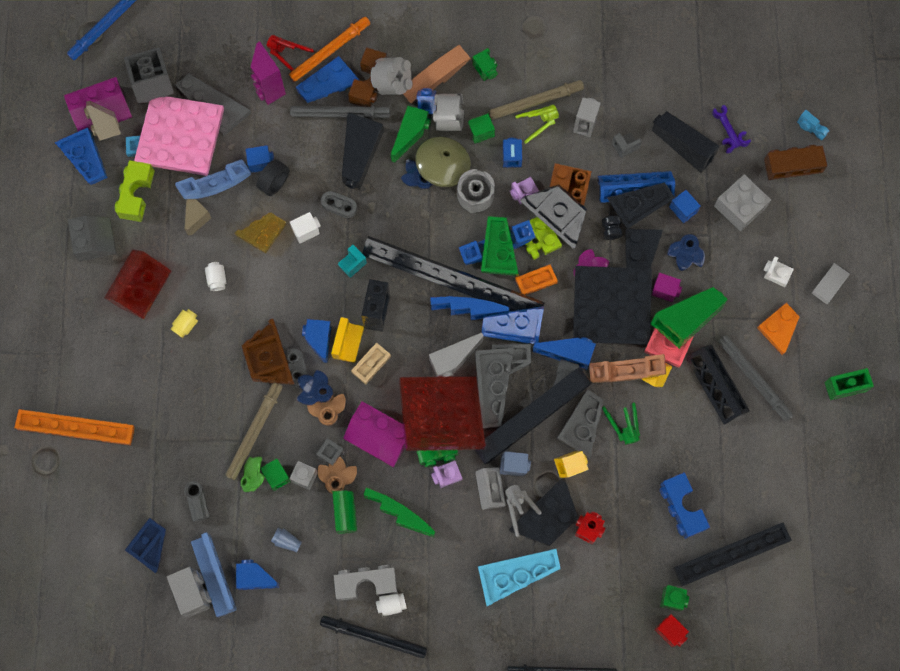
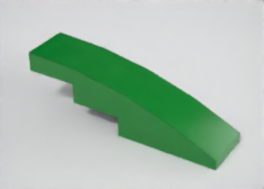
[364,488,435,538]

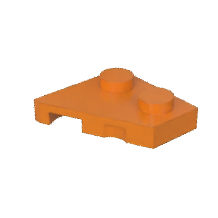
[757,303,799,355]

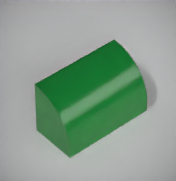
[332,491,357,534]

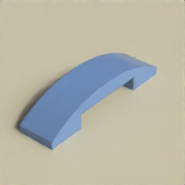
[175,159,251,199]

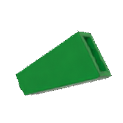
[651,287,728,349]

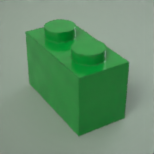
[824,368,874,401]

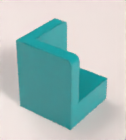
[338,245,367,278]

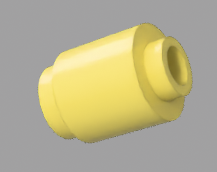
[171,309,198,338]

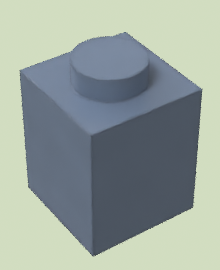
[500,452,531,476]

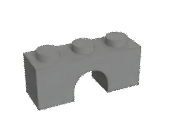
[334,565,397,601]

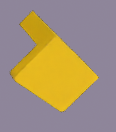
[331,317,364,363]

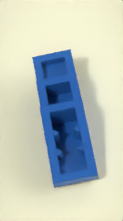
[430,296,509,320]

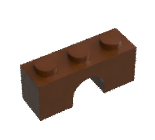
[348,47,387,107]

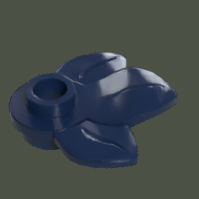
[401,160,433,189]
[667,234,705,271]
[297,370,333,405]

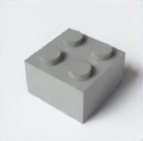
[714,174,771,232]
[167,567,212,618]

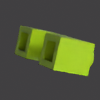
[115,160,155,222]

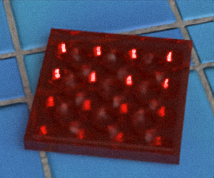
[399,377,486,451]

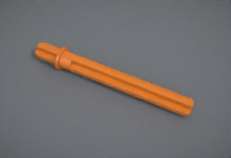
[289,17,371,81]

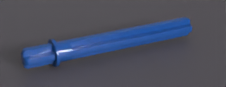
[67,0,136,60]

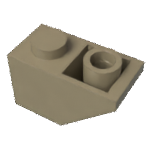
[84,101,121,141]

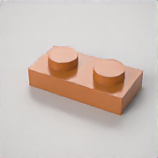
[515,264,558,295]

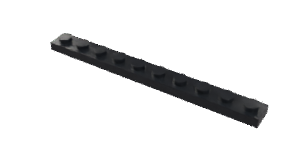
[362,236,545,311]

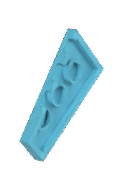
[478,549,561,606]

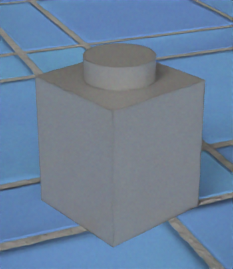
[290,461,318,490]

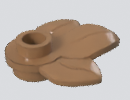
[307,390,346,426]
[318,457,357,494]

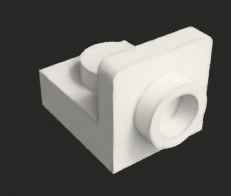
[764,256,793,287]

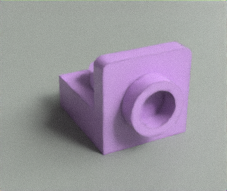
[510,177,539,205]
[431,461,462,488]

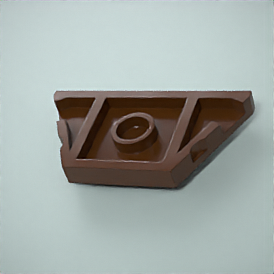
[242,319,295,385]

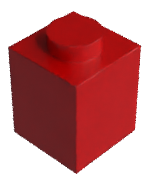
[654,614,689,647]

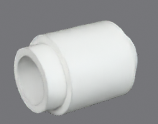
[205,262,227,291]
[376,592,407,616]

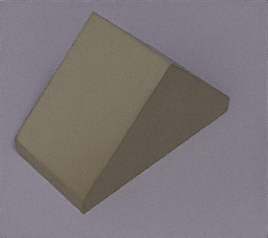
[185,199,211,235]

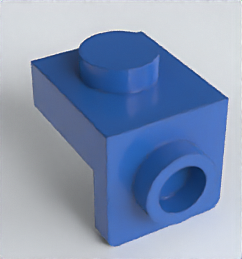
[416,88,437,114]

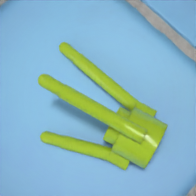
[515,105,559,144]

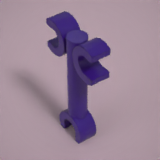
[712,105,751,153]

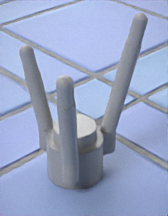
[505,485,541,537]

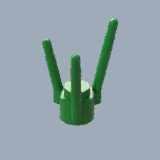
[602,402,641,445]

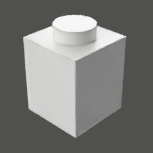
[290,212,321,243]

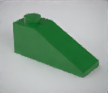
[391,106,431,163]

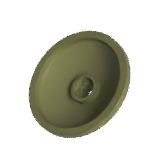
[416,137,471,187]

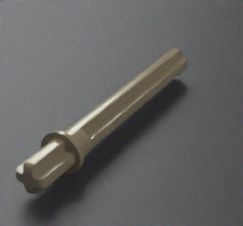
[489,80,584,120]
[226,383,283,480]

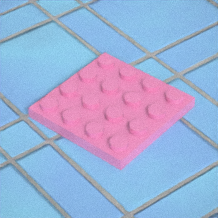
[134,96,224,176]

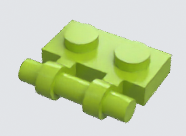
[525,217,562,259]

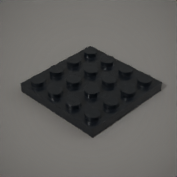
[573,266,652,345]

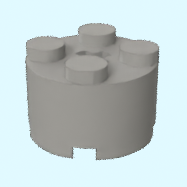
[371,57,413,95]
[433,94,464,131]
[457,169,495,213]

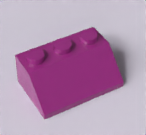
[250,42,286,105]
[64,77,133,132]
[343,401,413,468]

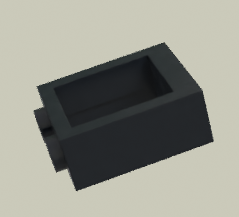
[361,279,390,332]

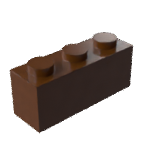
[764,145,827,180]

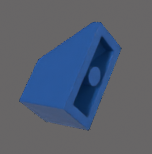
[302,319,332,363]
[236,560,279,590]

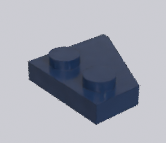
[125,518,166,573]

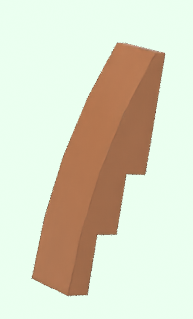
[404,45,471,105]

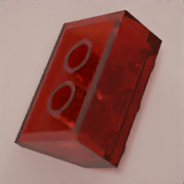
[104,250,171,319]

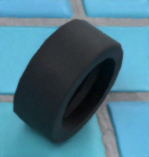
[256,159,290,196]

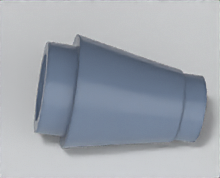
[271,528,302,553]

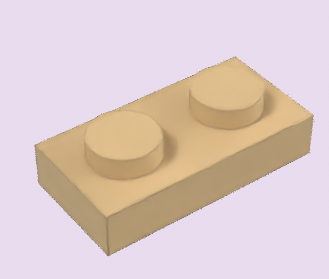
[351,343,391,385]

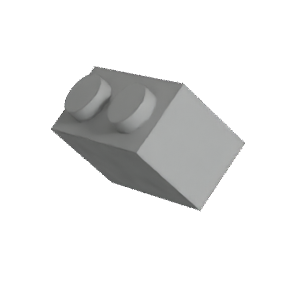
[573,98,601,138]

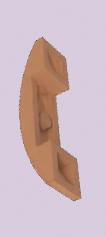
[589,354,666,383]

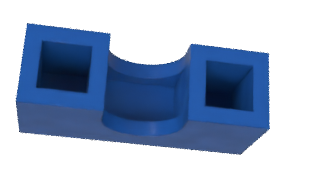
[660,472,710,539]

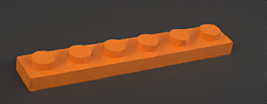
[14,409,135,446]

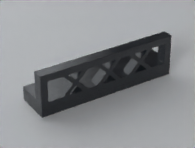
[686,345,750,425]

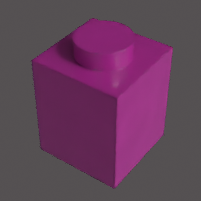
[651,273,682,302]

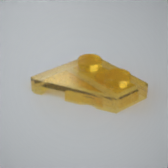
[235,212,287,254]

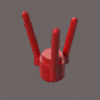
[267,35,314,71]

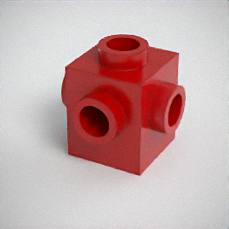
[575,511,606,545]

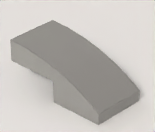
[812,263,850,304]

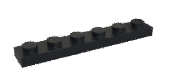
[673,522,792,587]

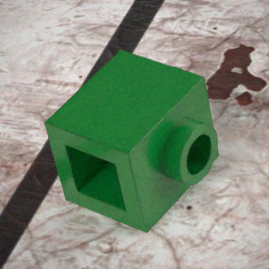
[660,585,689,612]

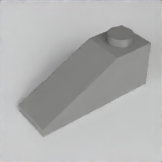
[429,333,484,380]

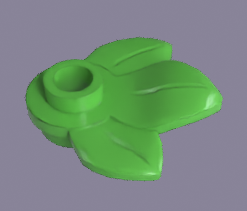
[241,457,265,493]

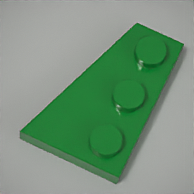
[481,216,519,276]

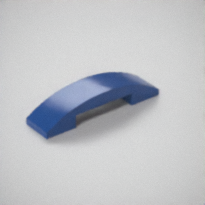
[459,220,536,265]

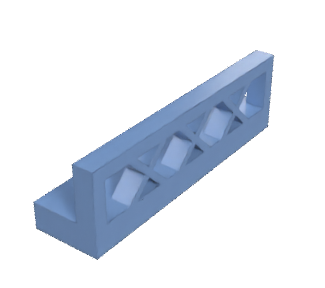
[191,532,237,618]

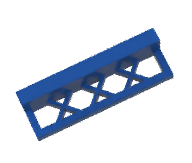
[598,171,675,203]

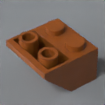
[550,164,592,206]

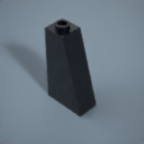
[652,111,720,173]
[342,113,384,189]

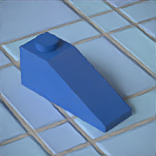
[532,338,596,370]

